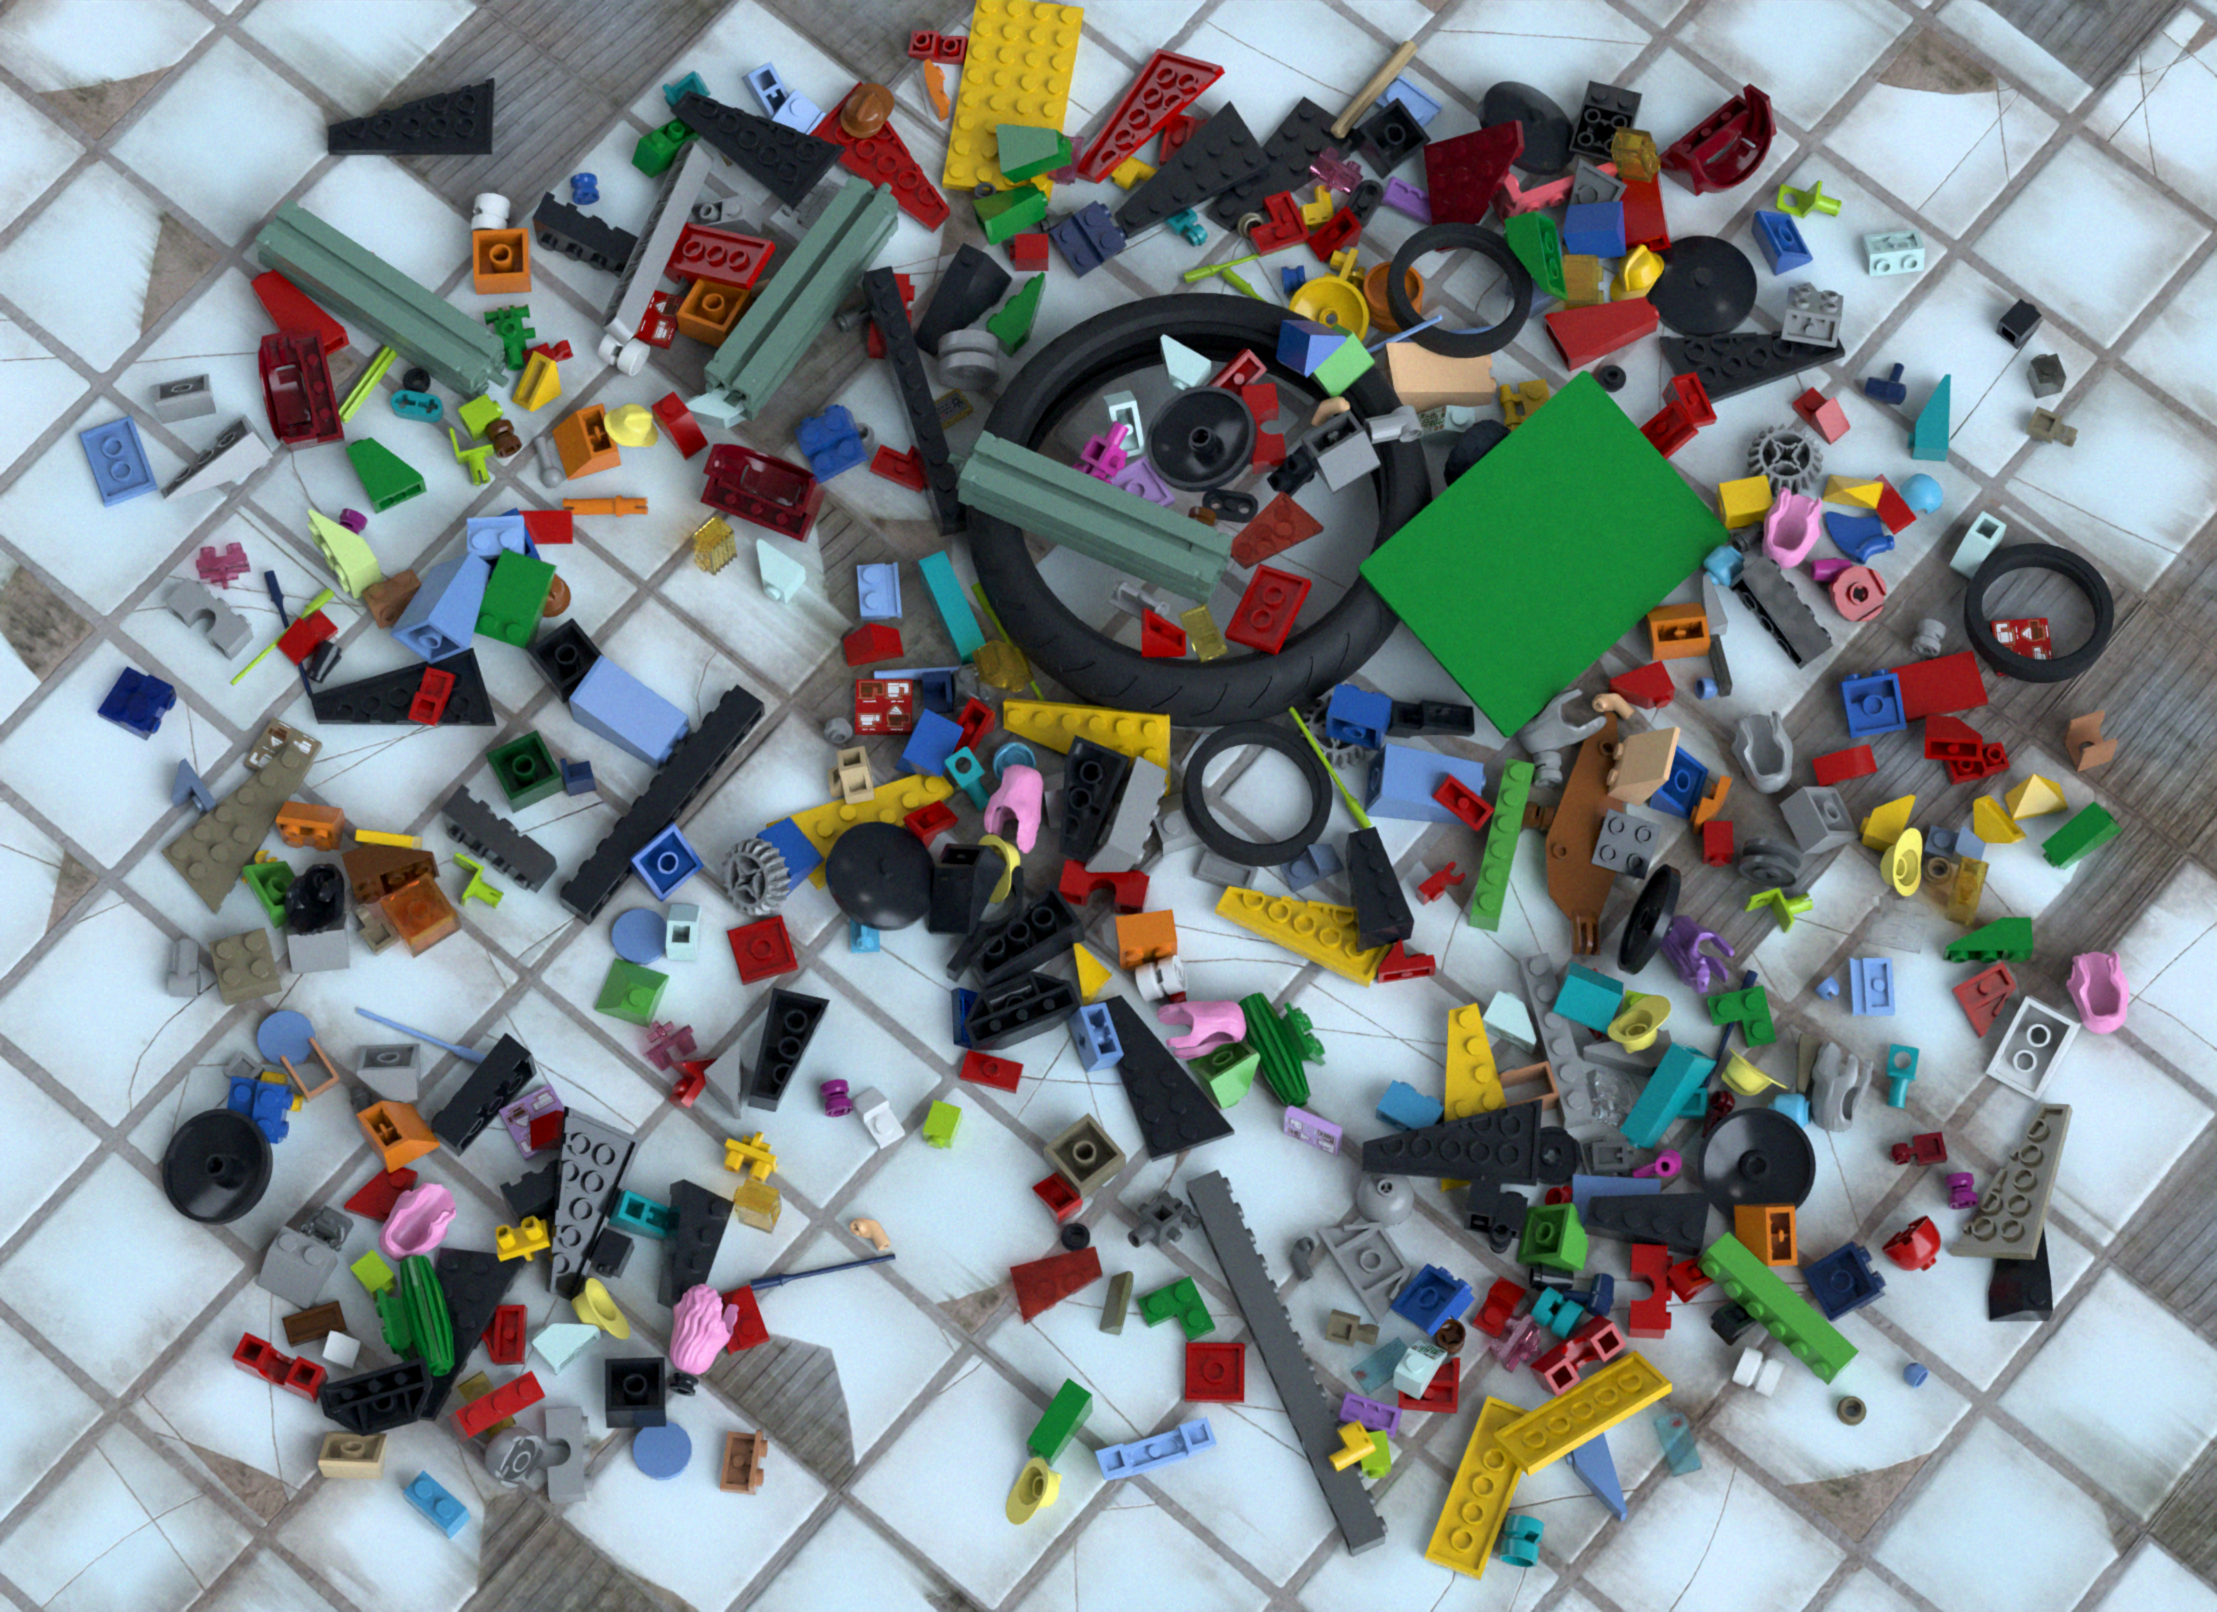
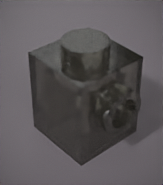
[2026,353,2066,399]

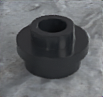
[1598,365,1626,392]
[403,368,431,393]
[1061,1223,1090,1252]

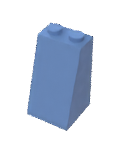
[390,552,491,664]
[569,655,691,771]
[1364,743,1486,826]

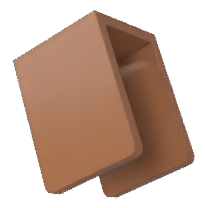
[2063,710,2118,772]
[280,1036,340,1103]
[1499,1061,1560,1112]

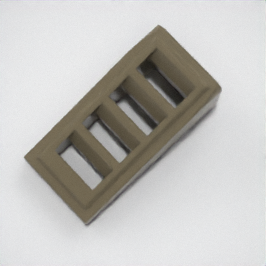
[1795,1033,1822,1096]

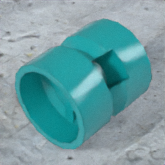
[1529,1287,1584,1340]
[1499,1515,1545,1568]

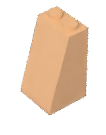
[1384,342,1497,414]

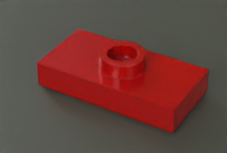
[960,1050,1024,1094]

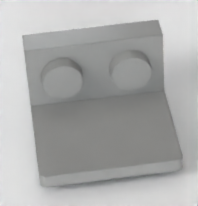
[1781,286,1844,348]

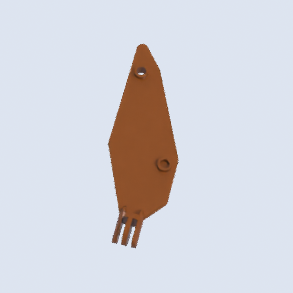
[1545,712,1624,956]

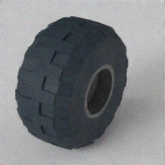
[1443,419,1512,487]

